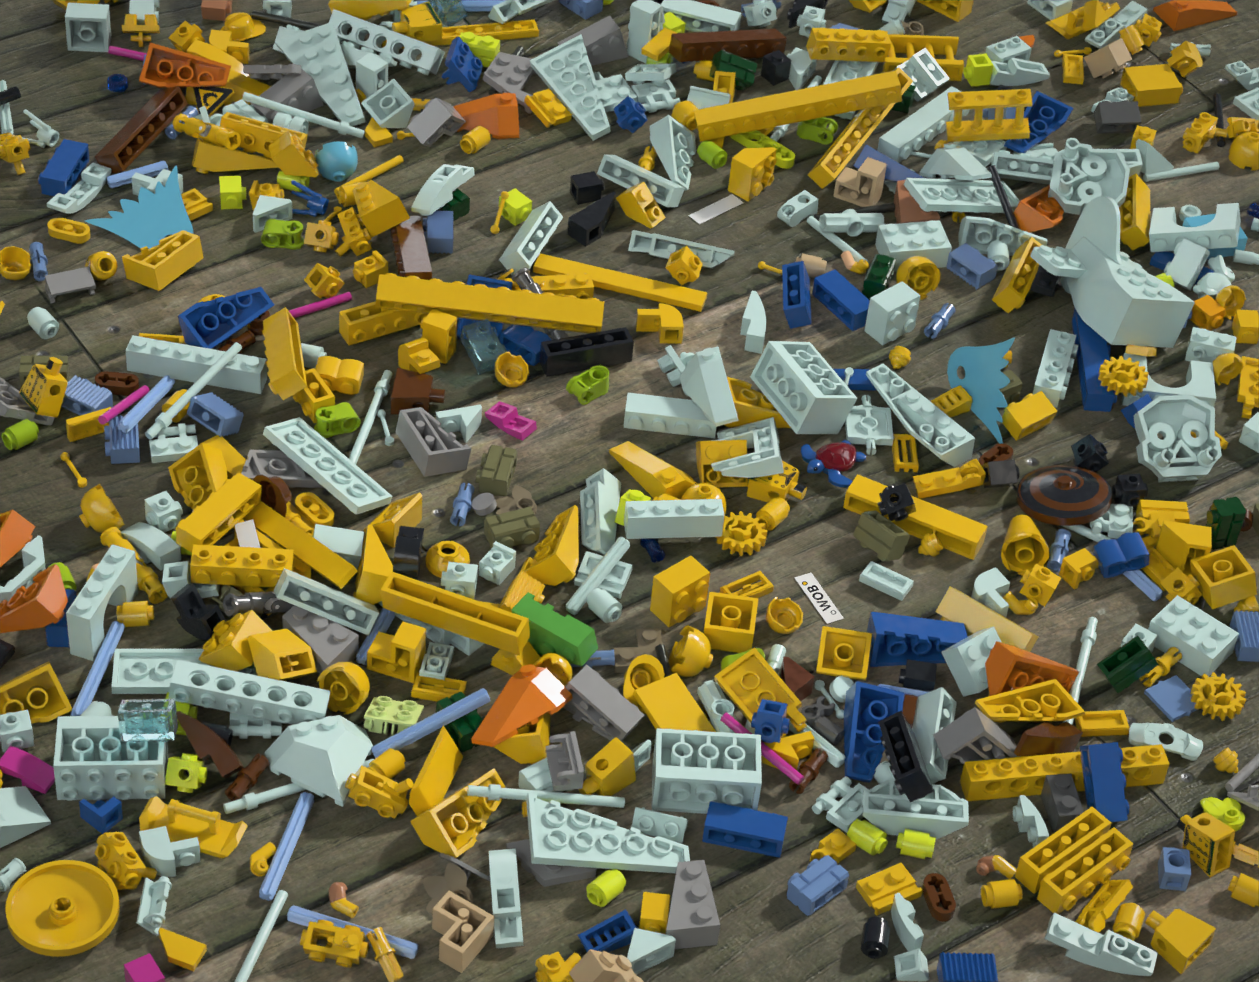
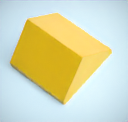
[364,492,422,548]
[816,626,872,681]

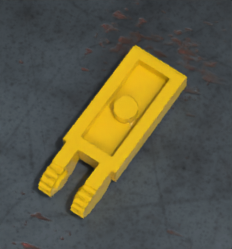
[913,463,982,499]
[1075,879,1133,933]

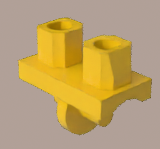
[122,14,160,47]
[1227,117,1259,139]

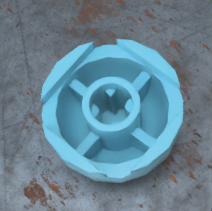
[315,142,358,182]

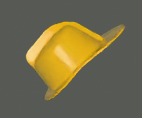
[221,12,266,42]
[623,654,665,714]

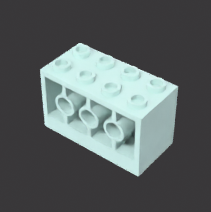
[750,341,857,434]
[53,715,168,801]
[652,728,762,814]

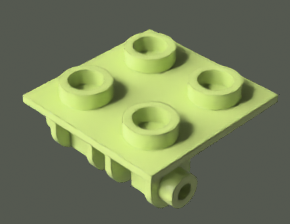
[364,696,424,736]

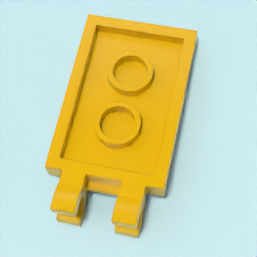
[1237,356,1259,419]
[714,647,807,738]

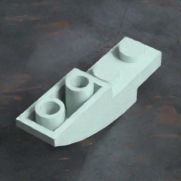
[1085,1,1148,49]
[411,164,475,216]
[489,848,524,949]
[1045,913,1158,976]

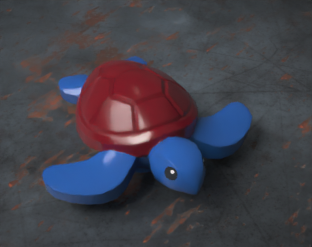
[801,440,866,488]

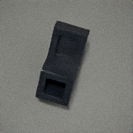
[1030,264,1061,297]
[393,526,424,580]
[171,584,226,640]

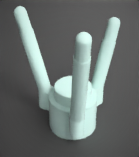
[22,109,59,148]

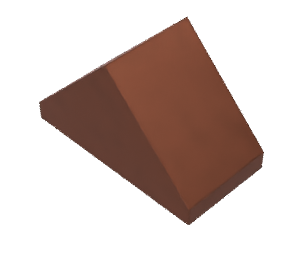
[781,657,815,701]

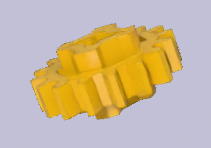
[1098,356,1148,397]
[716,511,768,556]
[1190,672,1246,721]

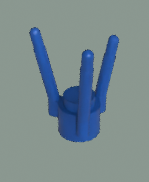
[291,180,329,217]

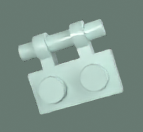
[631,79,681,113]
[147,423,198,463]
[1090,504,1133,539]
[229,712,282,739]
[812,776,868,833]

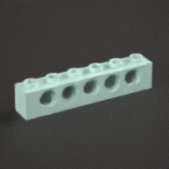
[328,9,445,75]
[168,659,330,725]

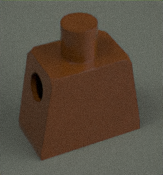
[391,368,445,415]

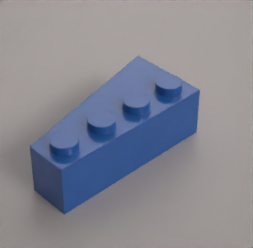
[867,612,968,667]

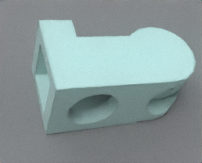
[777,190,818,227]

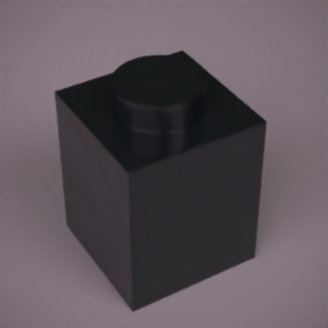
[761,50,791,86]
[570,171,604,205]
[981,460,1020,488]
[898,659,937,692]

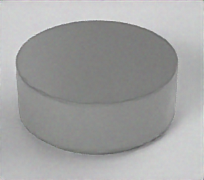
[471,493,497,516]

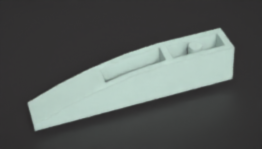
[273,24,397,69]
[866,364,975,467]

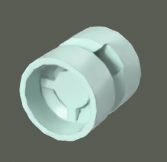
[273,112,309,134]

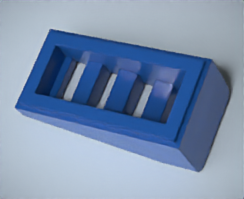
[578,909,637,952]

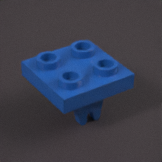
[442,37,483,92]

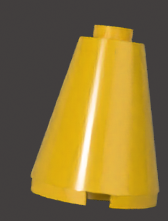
[1001,515,1049,575]

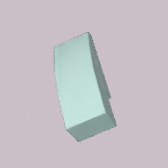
[990,57,1050,86]
[740,290,766,354]
[120,522,181,571]

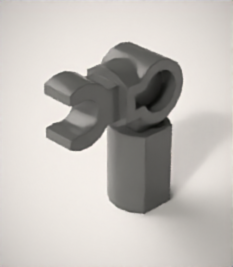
[801,696,845,746]

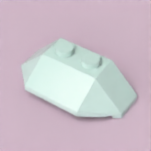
[863,780,969,839]

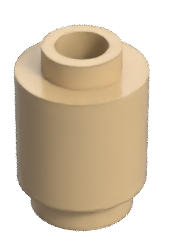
[795,254,827,278]

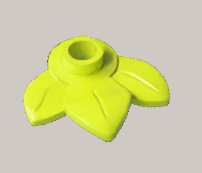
[1200,797,1245,831]

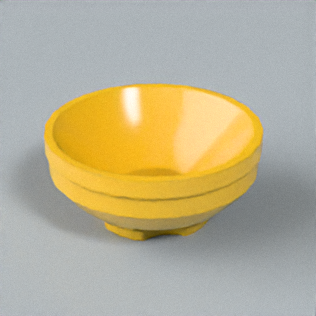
[425,541,470,578]

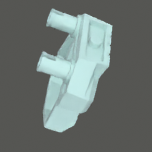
[1048,138,1130,215]
[1134,395,1222,482]

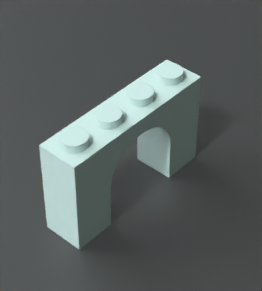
[1149,203,1241,252]
[1121,353,1216,407]
[66,544,138,661]

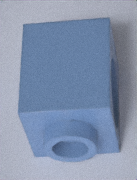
[1158,847,1191,891]

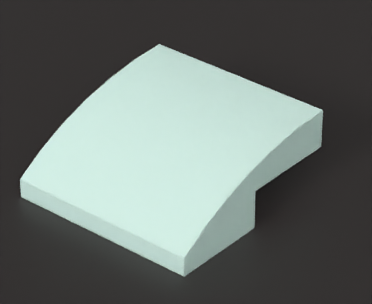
[893,48,950,102]

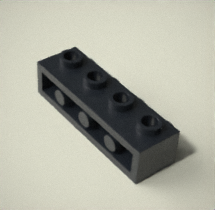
[539,327,634,377]
[878,711,934,803]

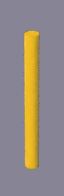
[334,155,404,194]

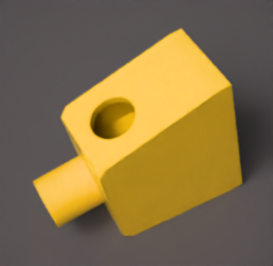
[578,737,636,796]
[1145,909,1216,974]

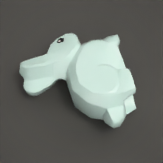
[1193,255,1235,299]

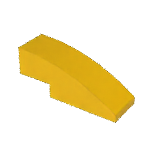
[187,40,250,77]

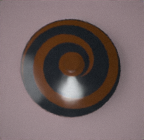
[1017,465,1112,526]

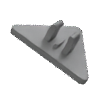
[1227,785,1259,811]
[439,853,490,882]

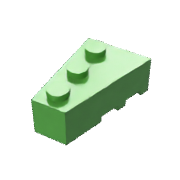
[511,592,598,666]

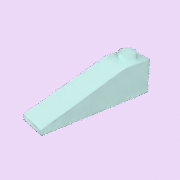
[650,115,696,191]
[920,143,992,180]
[958,216,1048,256]
[679,346,739,427]

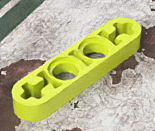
[730,130,795,169]

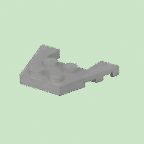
[482,52,538,114]
[243,64,301,80]

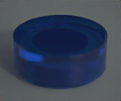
[107,74,128,92]

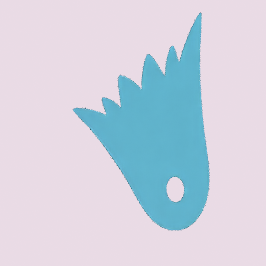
[85,166,194,249]
[947,338,1015,444]

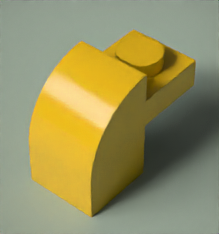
[209,30,249,64]
[1167,41,1203,78]
[636,303,684,344]
[398,337,440,374]

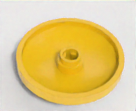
[5,860,120,957]

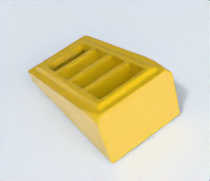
[930,385,972,418]

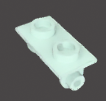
[632,807,688,843]
[136,876,172,936]

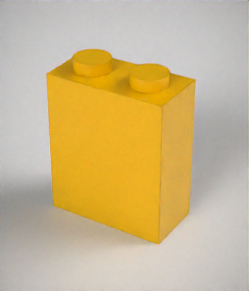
[1120,64,1183,107]

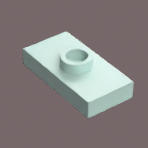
[859,561,914,601]

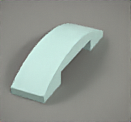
[47,163,111,214]

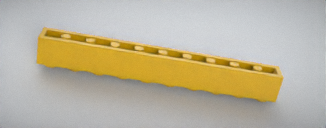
[694,70,902,141]
[376,273,604,334]

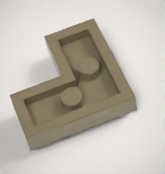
[613,628,663,673]

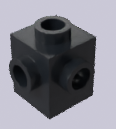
[1071,434,1109,473]
[1112,474,1148,510]
[877,483,916,521]

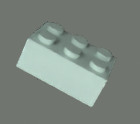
[875,220,952,272]
[1148,595,1239,676]

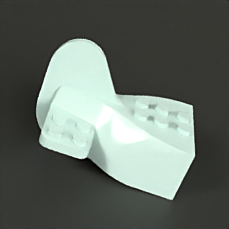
[1030,196,1195,348]

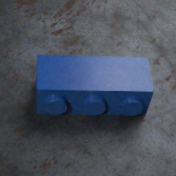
[38,139,89,196]
[782,261,811,329]
[812,269,870,331]
[1080,742,1129,822]
[702,801,788,858]

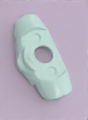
[1128,723,1203,761]

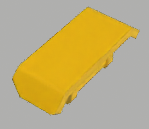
[1046,2,1114,39]
[409,725,463,816]
[139,796,248,858]

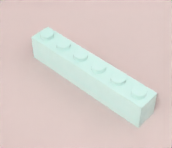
[877,86,970,163]
[126,335,267,394]

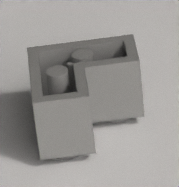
[407,98,466,147]

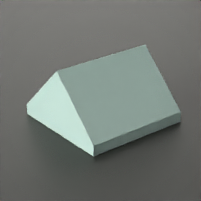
[361,79,415,128]

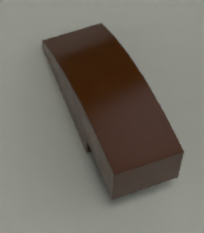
[174,711,245,779]
[1014,721,1083,757]

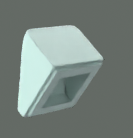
[632,739,651,772]
[894,948,929,981]

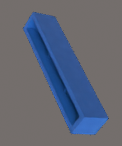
[1071,309,1117,412]

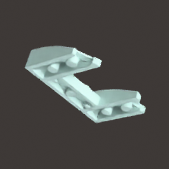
[711,417,784,478]

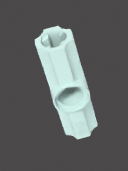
[819,209,885,237]
[697,680,737,733]

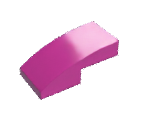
[485,401,537,441]
[0,746,55,794]

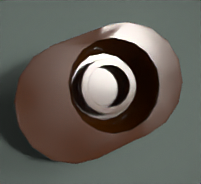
[253,475,292,517]

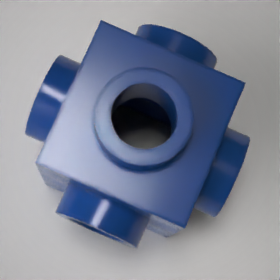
[614,96,648,133]
[751,699,790,743]

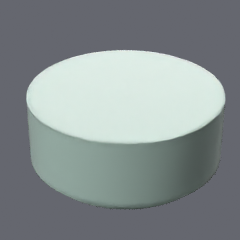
[1179,205,1201,222]
[829,676,854,702]

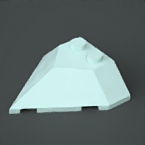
[265,715,373,807]

